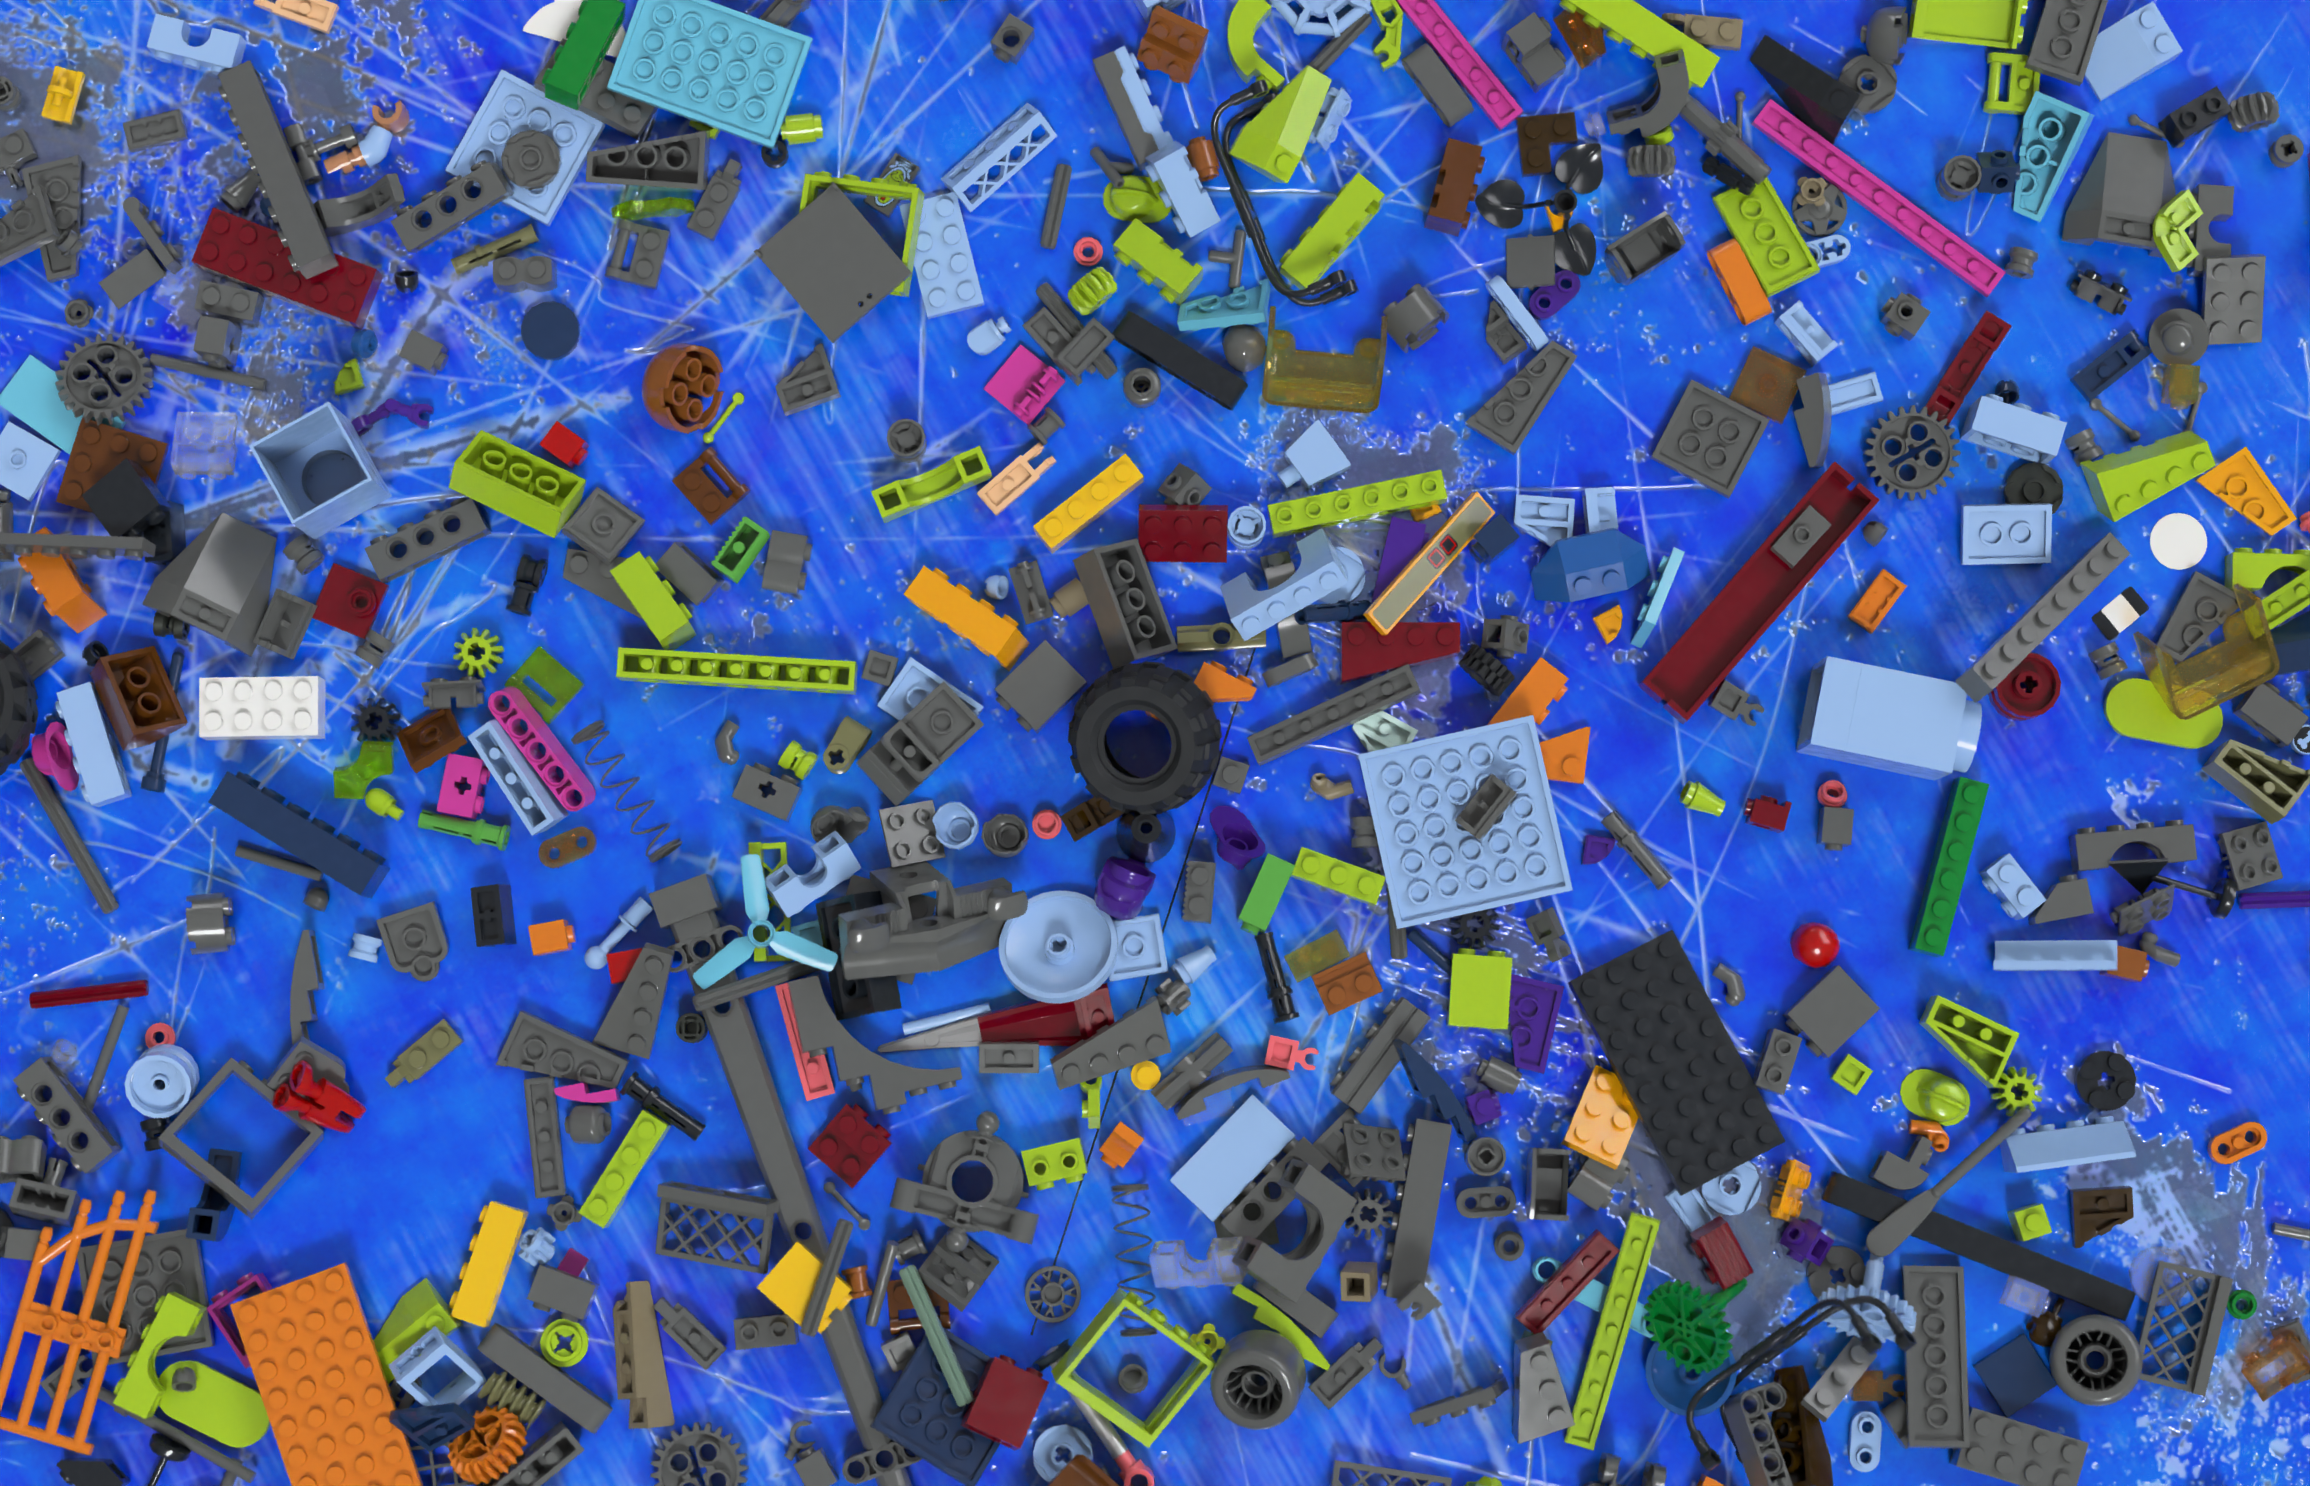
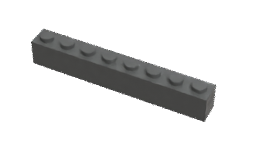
[218,60,338,280]
[1955,532,2131,703]

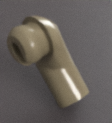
[1310,772,1354,800]

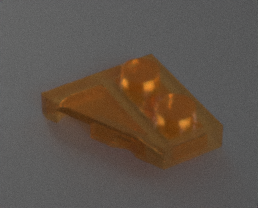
[1553,10,1606,69]

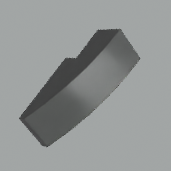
[1793,372,1832,468]

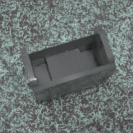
[1605,211,1686,285]
[1525,1148,1572,1221]

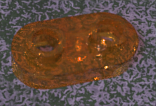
[538,827,597,869]

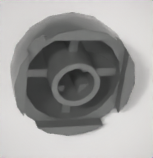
[1860,6,1908,66]

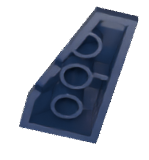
[2227,611,2310,683]

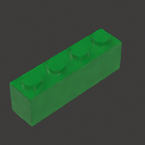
[542,0,625,110]

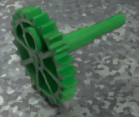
[1643,1278,1748,1374]

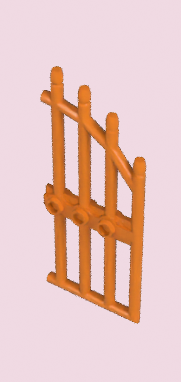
[0,1189,159,1456]

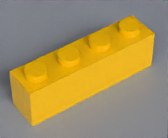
[1033,453,1144,554]
[449,1201,529,1328]

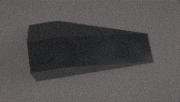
[1750,35,1864,145]

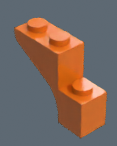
[1146,661,1257,723]

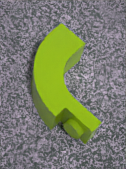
[1227,0,1285,93]

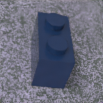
[1469,514,1520,567]

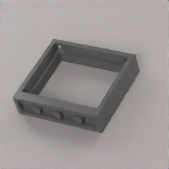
[158,1057,324,1220]

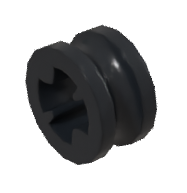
[761,140,789,169]

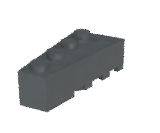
[586,131,710,190]

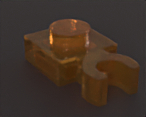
[1851,1370,1904,1401]

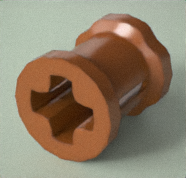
[841,1265,873,1299]

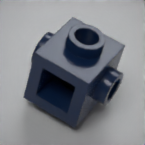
[1976,150,2020,194]

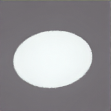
[2150,513,2207,570]

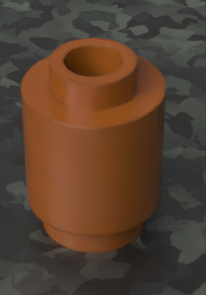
[1185,136,1220,182]

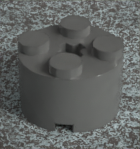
[1382,283,1449,353]
[186,892,236,955]

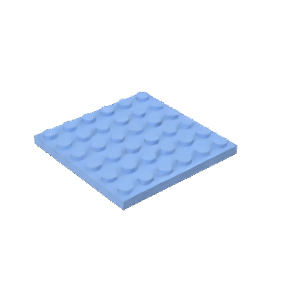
[1358,715,1573,929]

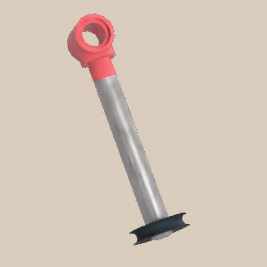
[1033,1339,1155,1486]

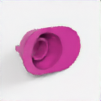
[31,721,79,791]

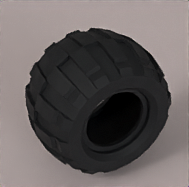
[1068,661,1222,815]

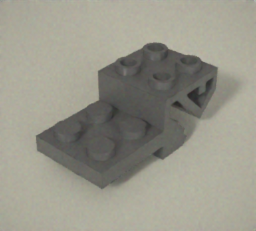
[856,681,984,807]

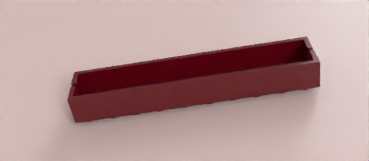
[1638,461,1879,724]

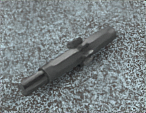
[1652,79,1772,185]

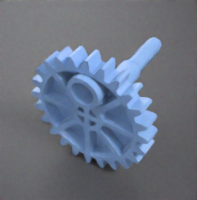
[1817,1253,1917,1343]

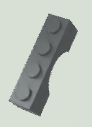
[2068,820,2197,872]

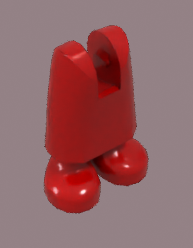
[272,1060,366,1133]

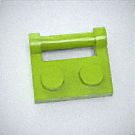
[1983,52,2040,115]

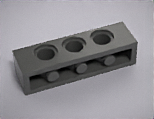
[391,160,514,253]
[364,497,491,584]
[13,1056,122,1174]
[1220,1137,1330,1244]
[481,1421,584,1486]

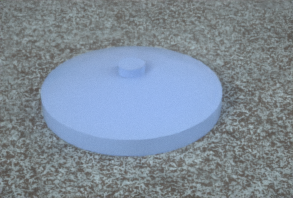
[999,891,1118,1003]

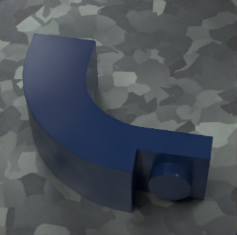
[186,1148,242,1242]

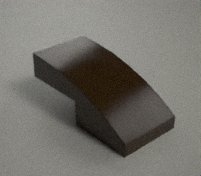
[1060,797,1124,842]

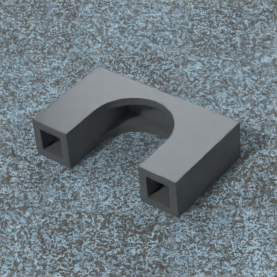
[1231,1158,1357,1303]

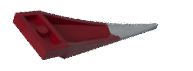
[878,983,1115,1052]

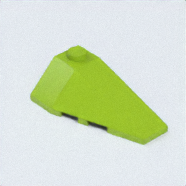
[373,1278,463,1384]

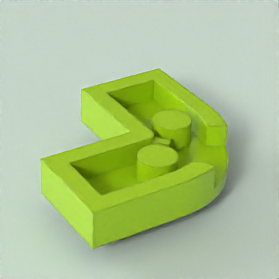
[2153,189,2203,272]

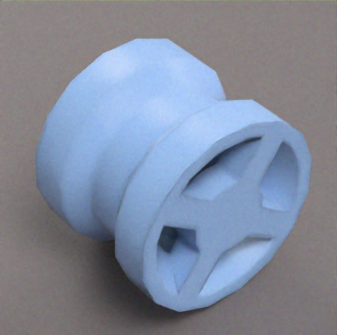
[348,933,383,963]

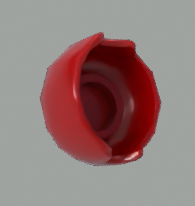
[1790,922,1840,968]

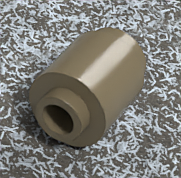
[1049,577,1089,619]

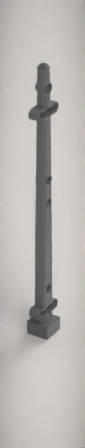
[649,873,922,1486]

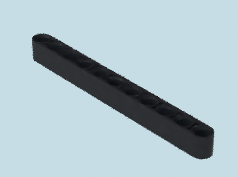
[1821,1171,2136,1321]

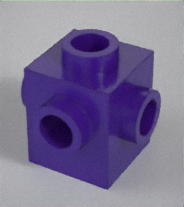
[1779,1217,1834,1267]

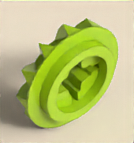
[540,1319,589,1367]

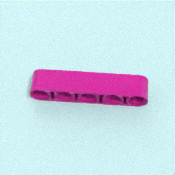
[488,686,596,812]

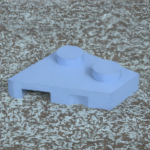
[1513,494,1575,547]

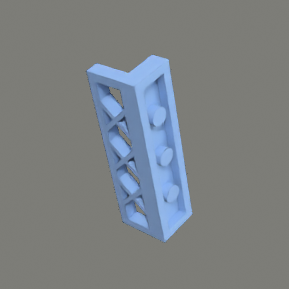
[941,103,1057,212]
[1993,940,2118,971]

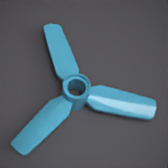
[693,854,838,989]

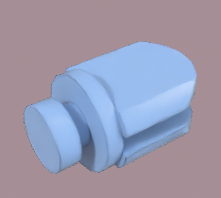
[967,316,1012,355]

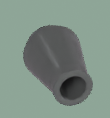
[219,169,262,213]

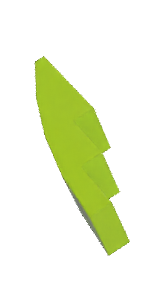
[1231,1282,1330,1371]

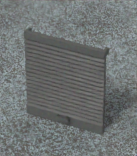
[754,182,913,343]

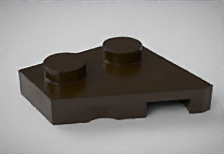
[2070,1186,2134,1248]

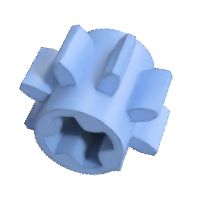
[518,1227,556,1267]

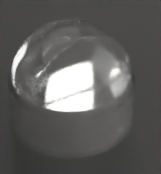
[50,1039,77,1065]

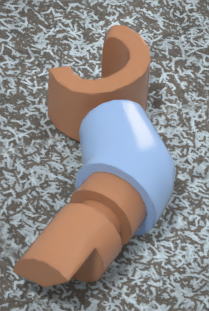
[323,100,410,174]

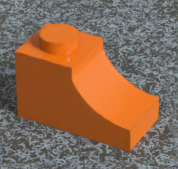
[1099,1121,1144,1169]

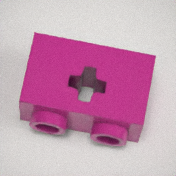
[436,753,490,820]

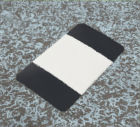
[2092,587,2149,640]

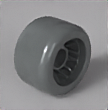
[2049,1315,2143,1406]
[1210,1329,1306,1430]

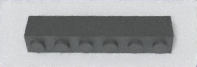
[1380,1118,1452,1299]

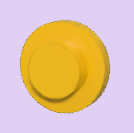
[1131,1060,1161,1090]

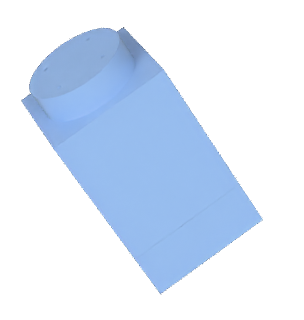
[1796,656,1982,781]

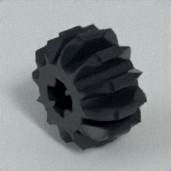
[351,698,402,748]
[1449,909,1500,949]

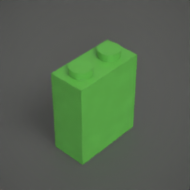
[1237,853,1295,936]

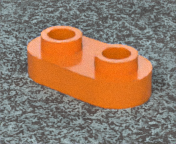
[2208,1122,2267,1164]

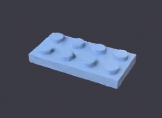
[899,192,985,319]

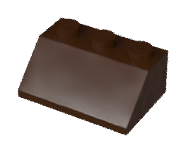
[90,646,188,751]

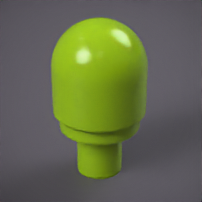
[365,788,405,821]

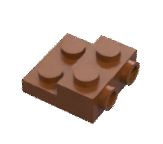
[1136,5,1209,84]

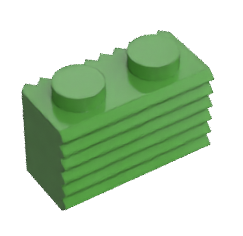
[711,517,771,584]

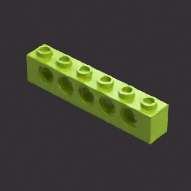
[1267,470,1447,539]

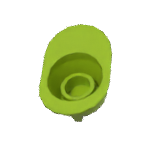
[1103,175,1171,223]
[1900,1069,1970,1126]

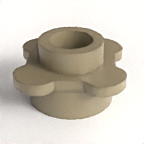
[1796,177,1827,207]

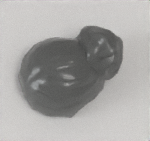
[810,805,870,843]

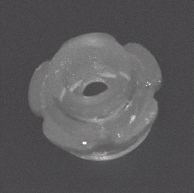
[1584,111,1607,139]

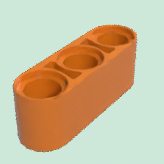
[1707,238,1772,326]

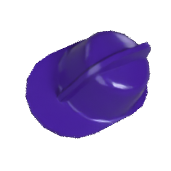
[1210,806,1266,870]

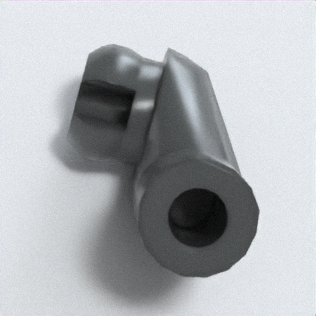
[715,720,740,765]
[2139,932,2181,967]

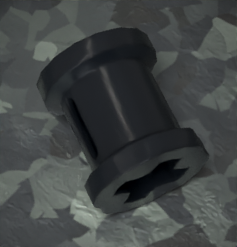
[505,581,539,617]

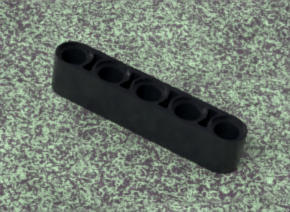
[1112,310,1248,411]

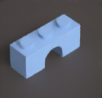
[147,14,247,75]
[764,830,861,918]

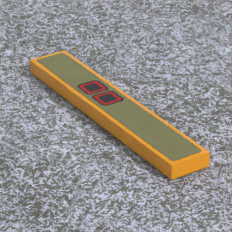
[1363,492,1495,635]

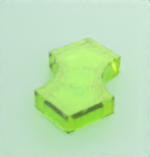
[611,197,695,220]
[333,741,394,799]

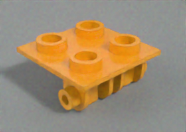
[1769,1159,1812,1223]

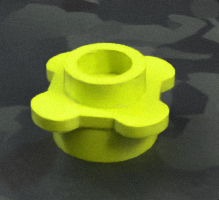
[1190,1323,1226,1355]

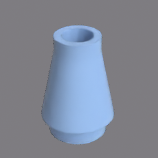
[1171,945,1217,984]

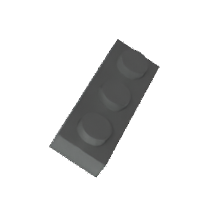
[1800,1336,1878,1422]

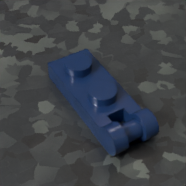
[2070,330,2152,402]

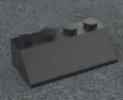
[816,891,902,1021]

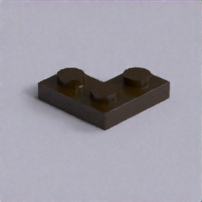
[1516,112,1578,177]

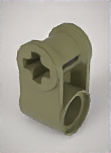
[823,716,873,774]

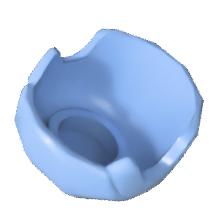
[932,802,979,849]

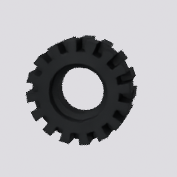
[1459,644,1515,697]

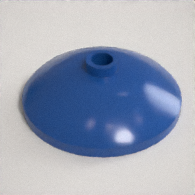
[1646,1341,1737,1417]

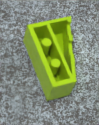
[1113,218,1203,306]
[610,551,696,651]
[1919,995,2020,1088]

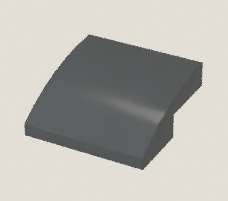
[918,1227,999,1312]

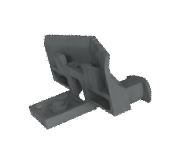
[838,861,1028,980]

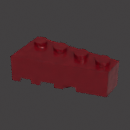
[1340,622,1460,685]

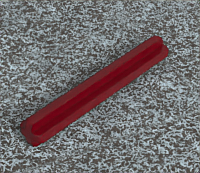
[29,980,149,1009]

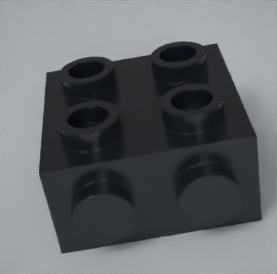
[82,458,171,537]

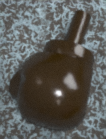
[2026,1297,2065,1348]

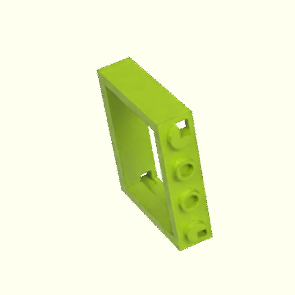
[799,171,925,297]
[1051,1288,1216,1448]

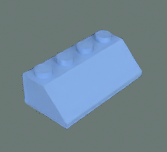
[2000,1116,2136,1173]

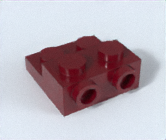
[808,1103,892,1188]

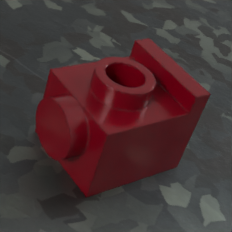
[1743,795,1792,833]

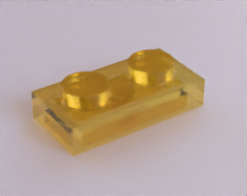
[1284,929,1350,983]

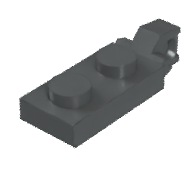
[687,158,742,241]
[653,1297,727,1370]
[1308,1336,1383,1409]

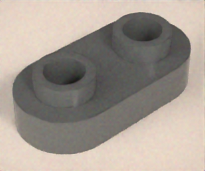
[1456,1186,1516,1218]

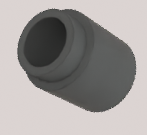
[1476,1056,1522,1095]

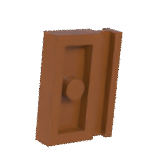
[1311,952,1383,1016]

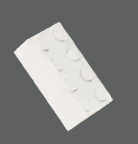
[199,676,326,740]

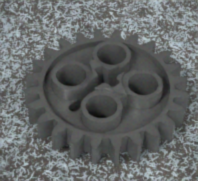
[55,334,154,425]
[1863,405,1961,501]
[650,1422,749,1486]

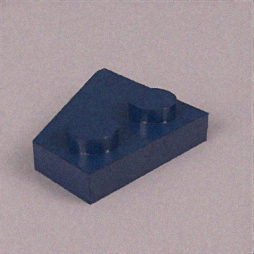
[389,1402,475,1452]

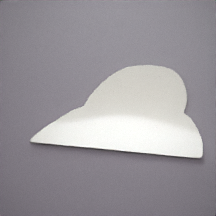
[523,0,626,57]

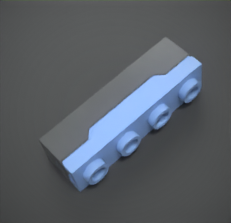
[1092,46,1174,171]

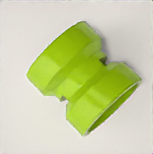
[778,740,819,780]

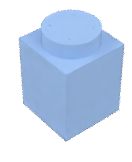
[249,402,392,539]

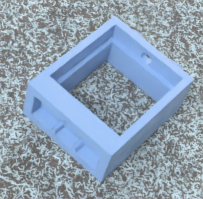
[388,1326,486,1406]

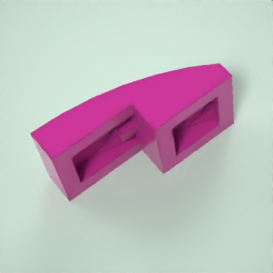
[554,1083,621,1103]

